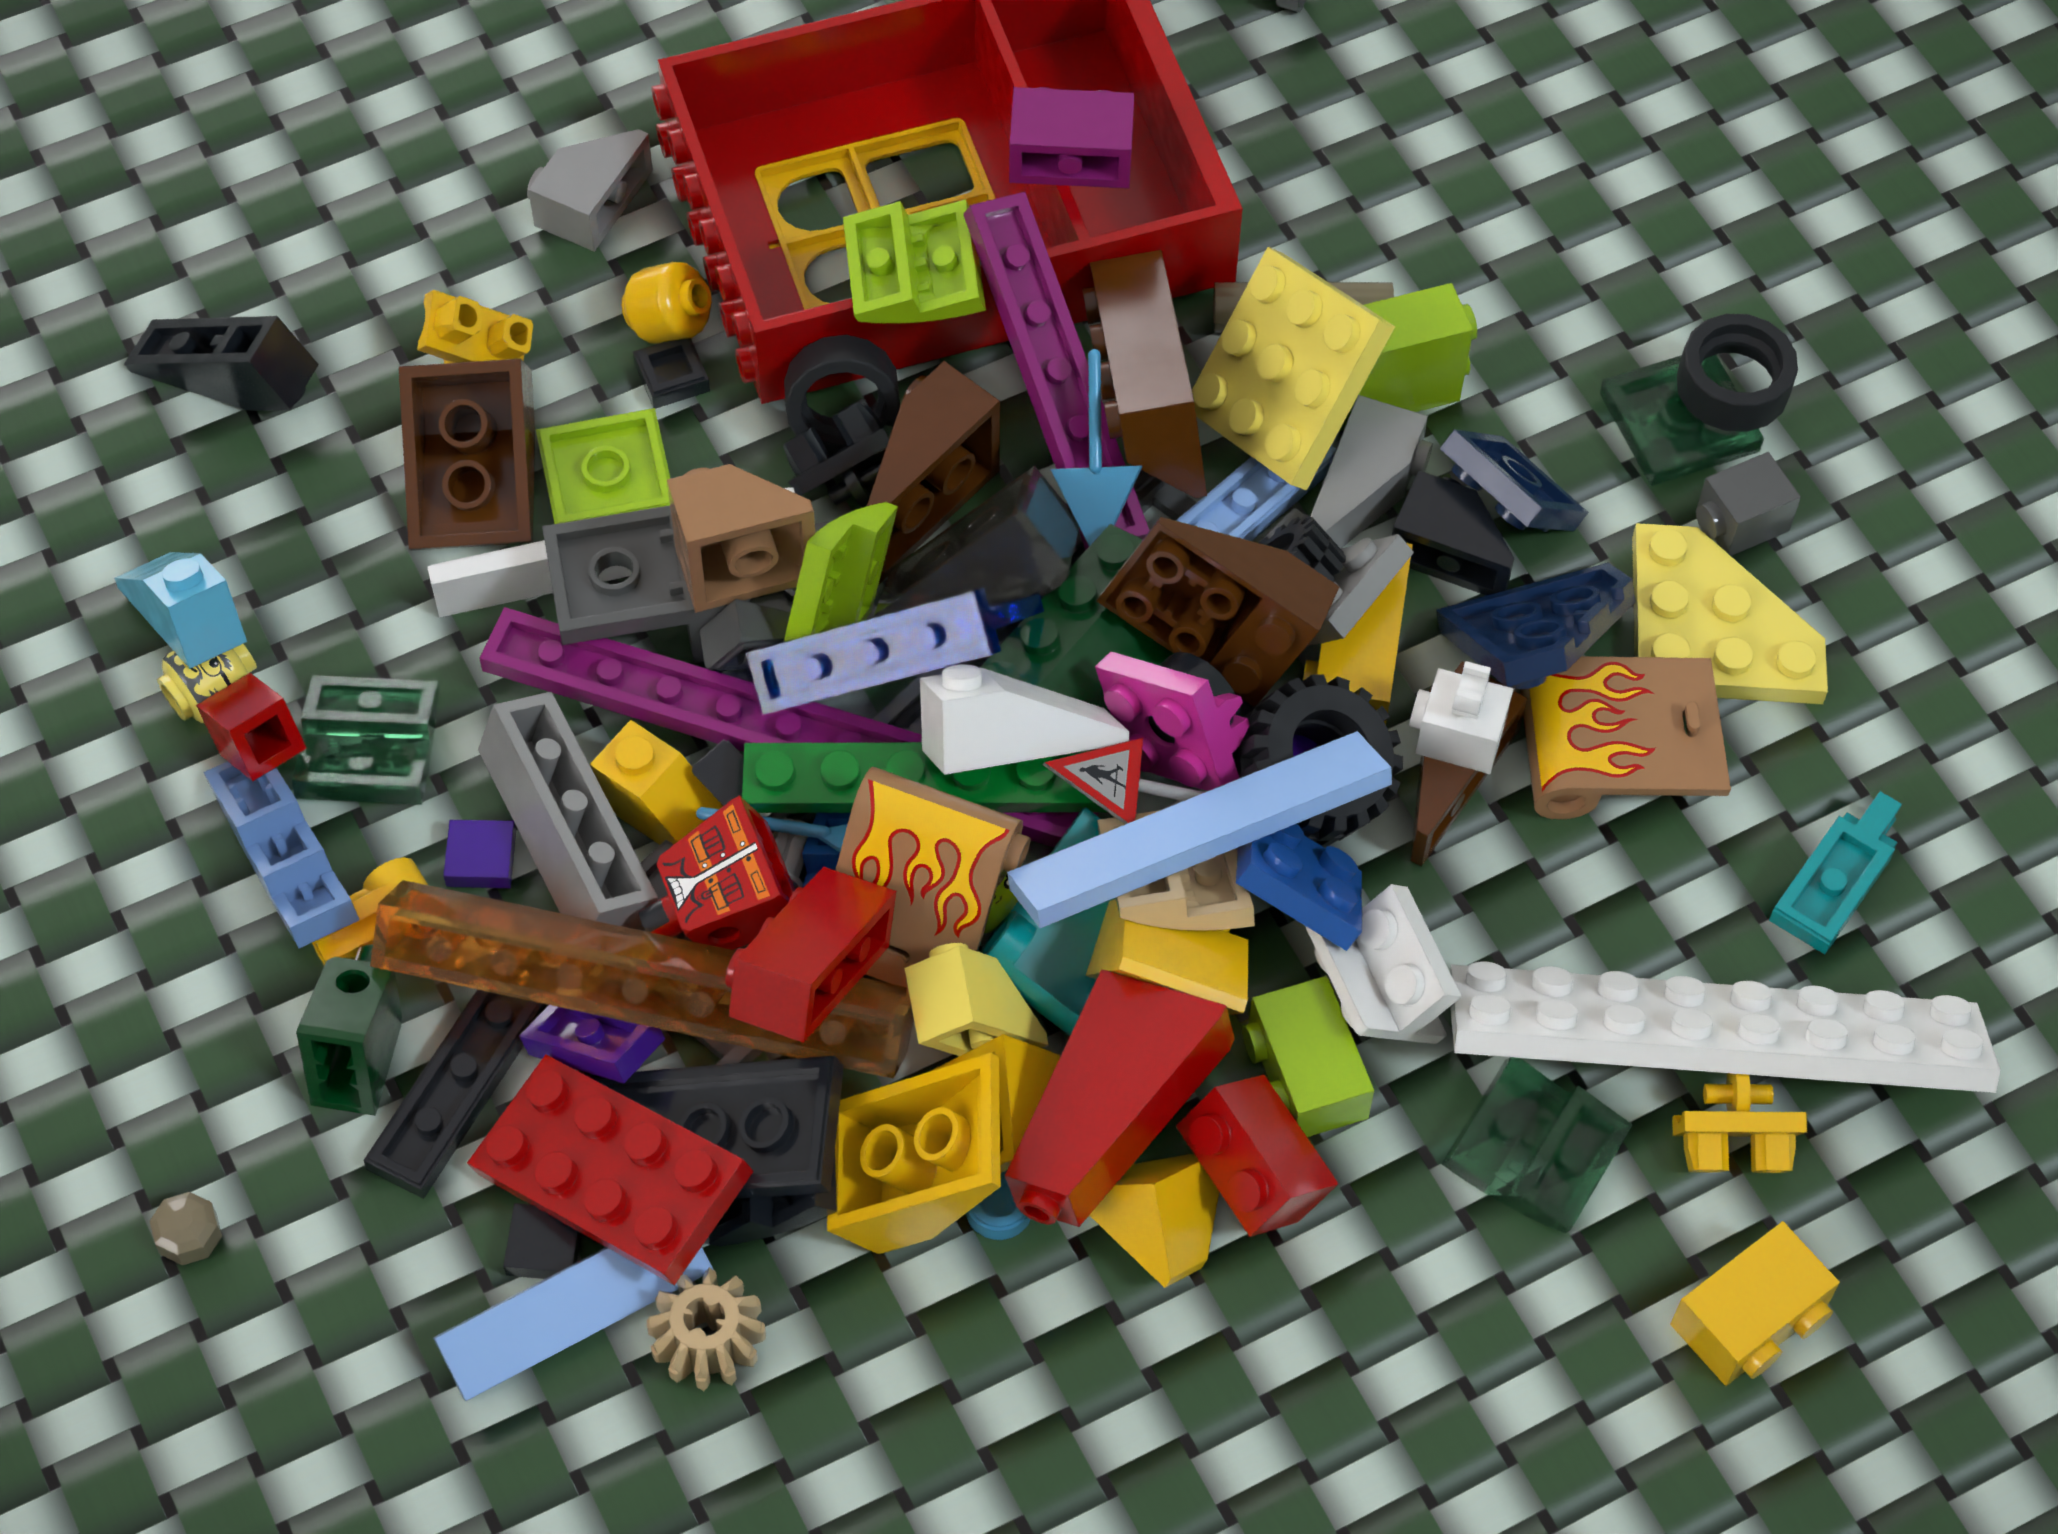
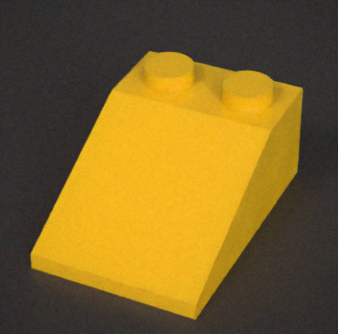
[827,1052,1001,1254]

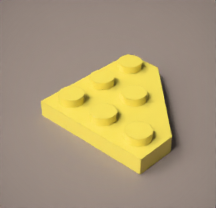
[1632,523,1828,704]

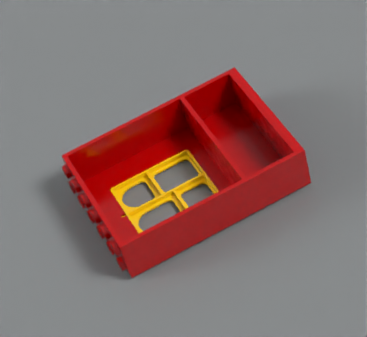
[651,0,1243,404]

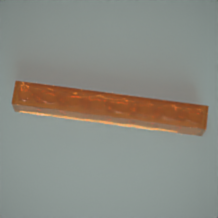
[370,880,914,1079]

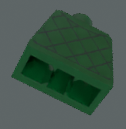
[296,945,402,1116]

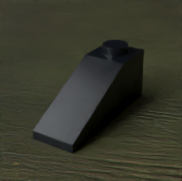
[124,316,319,411]

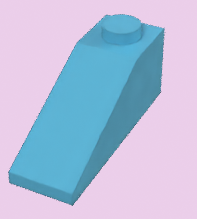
[114,552,247,669]

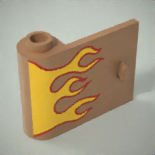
[1520,656,1731,819]
[836,766,1031,990]

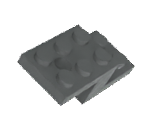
[542,505,878,664]

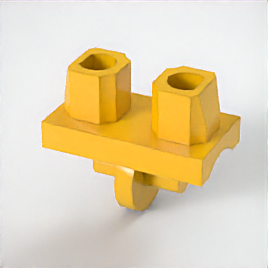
[417,290,533,363]
[1672,1073,1807,1173]

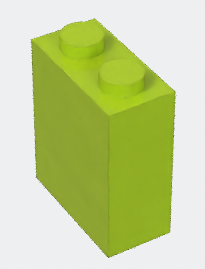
[1339,283,1477,432]

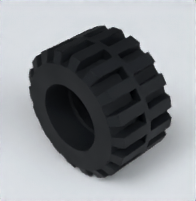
[1232,674,1403,847]

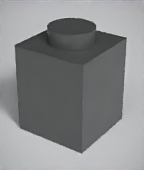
[1696,451,1801,556]

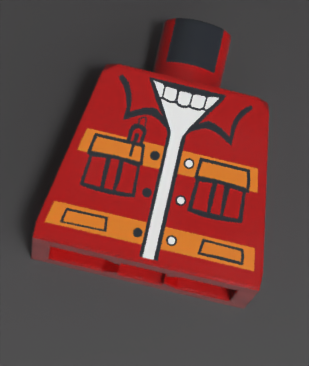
[639,795,795,956]

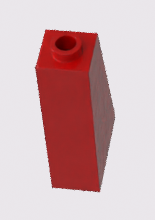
[1005,969,1235,1227]

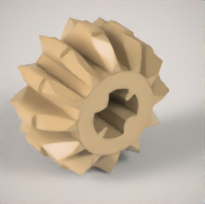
[647,1267,766,1392]

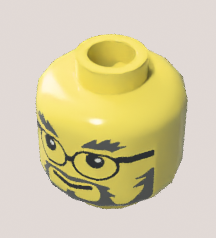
[157,644,257,724]

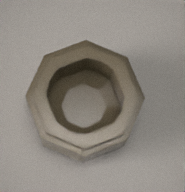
[150,1192,222,1265]

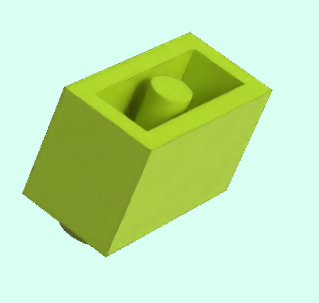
[1242,976,1374,1137]

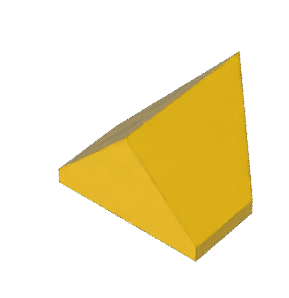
[1089,1154,1219,1288]

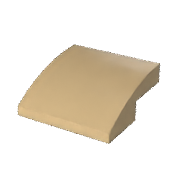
[1097,810,1255,931]

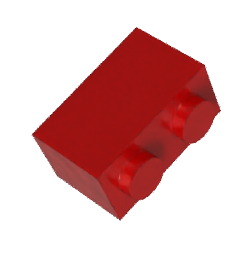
[1176,1075,1339,1237]

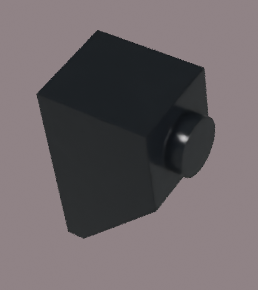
[1392,470,1514,596]

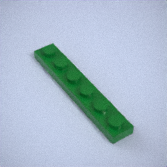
[742,742,1107,813]

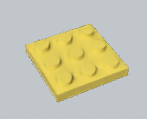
[1192,247,1395,490]

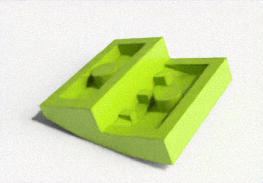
[843,199,986,323]
[782,502,898,659]

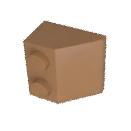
[667,464,815,613]

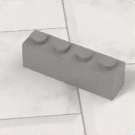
[478,692,658,956]

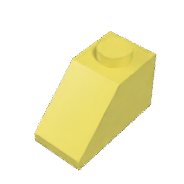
[904,943,1049,1056]

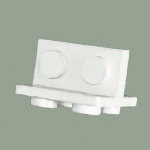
[1306,884,1462,1044]

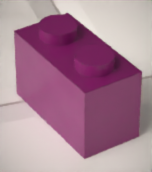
[1009,87,1134,188]

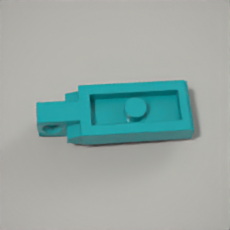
[1769,791,1902,955]

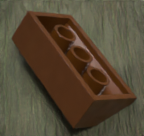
[1082,250,1207,498]

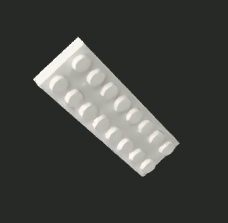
[1450,962,2001,1093]

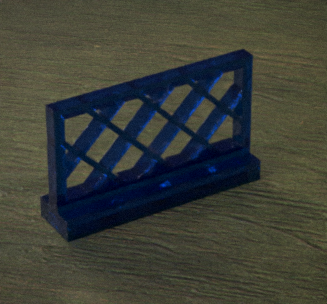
[745,588,1044,715]

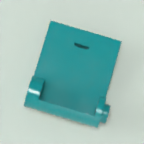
[980,807,1116,1036]

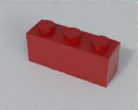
[725,867,897,1043]

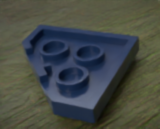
[1436,562,1636,689]

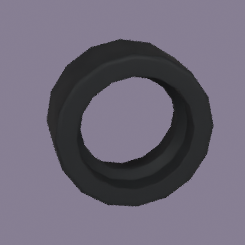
[1677,313,1798,432]
[784,335,900,454]

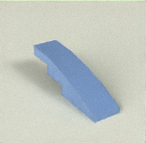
[203,761,359,949]

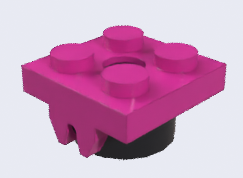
[1095,652,1250,791]

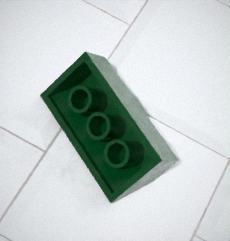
[980,524,1174,714]

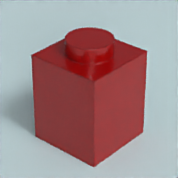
[196,673,307,781]

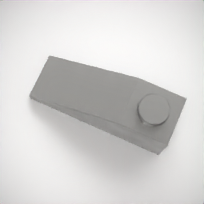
[1310,395,1433,549]

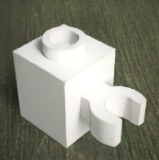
[1409,661,1513,774]

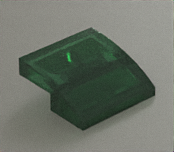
[292,675,439,805]
[1441,1057,1633,1233]

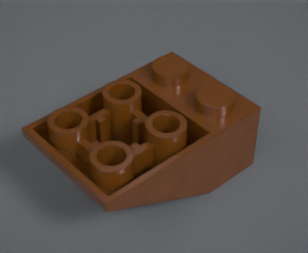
[1096,517,1340,707]

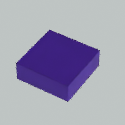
[443,820,516,888]

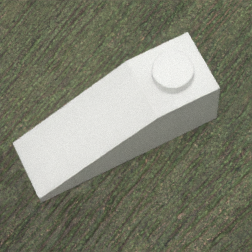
[920,664,1129,775]

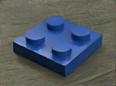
[1236,824,1362,951]

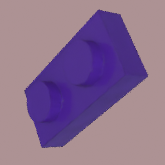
[519,993,665,1083]

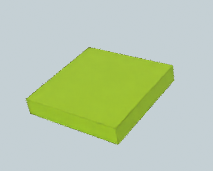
[536,408,671,524]

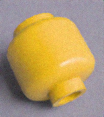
[621,262,712,344]

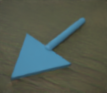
[1050,349,1143,547]

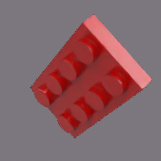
[467,1054,754,1286]

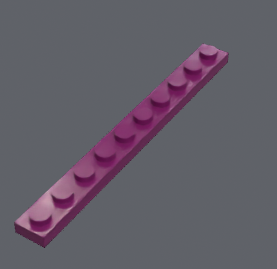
[479,607,1099,848]

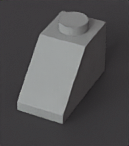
[527,129,653,252]

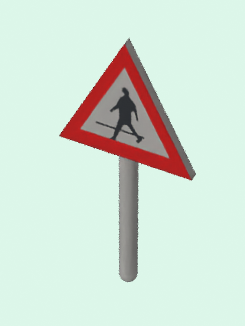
[1043,738,1205,824]

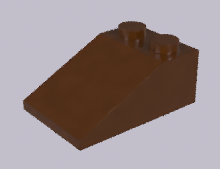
[399,358,535,551]
[867,361,1000,585]

